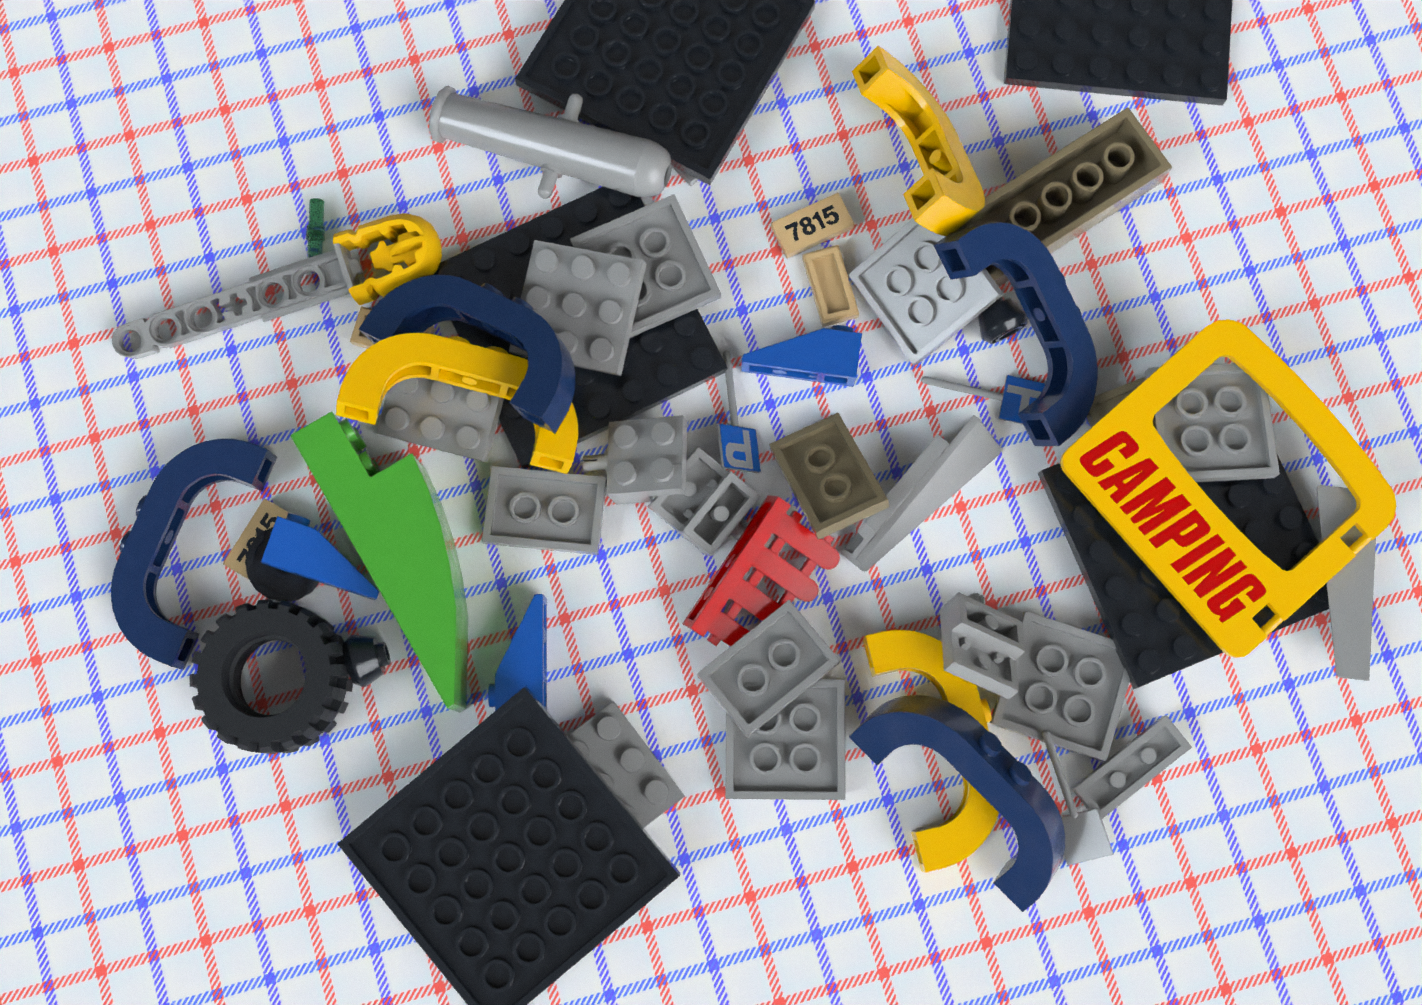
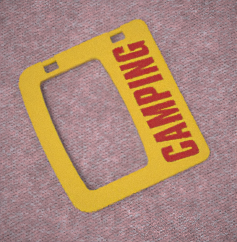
[1060,319,1397,658]

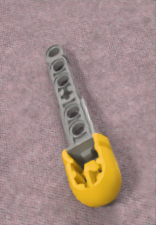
[112,213,442,359]

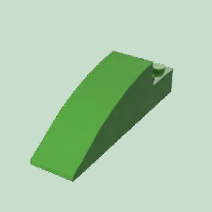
[290,411,468,713]

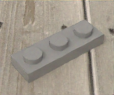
[1071,715,1192,819]

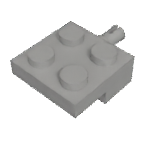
[582,415,687,505]
[647,447,760,556]
[940,592,1026,699]

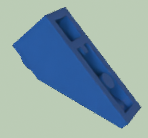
[741,325,862,387]
[261,513,379,600]
[488,594,547,711]

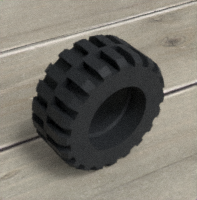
[189,599,353,754]

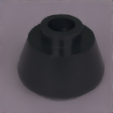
[978,296,1028,344]
[343,635,391,687]

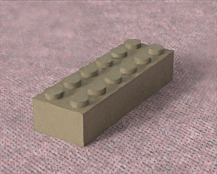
[959,107,1172,287]

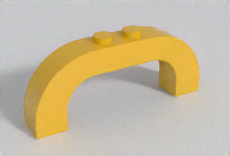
[852,46,985,236]
[336,333,578,474]
[862,630,999,873]

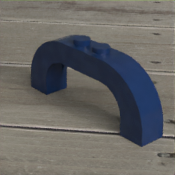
[933,222,1098,446]
[359,275,575,433]
[111,439,277,670]
[849,695,1065,912]

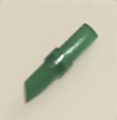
[306,198,325,258]

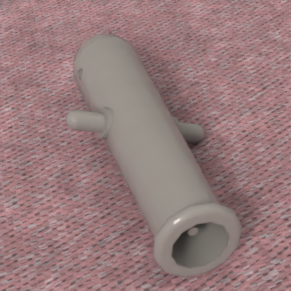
[429,86,672,199]

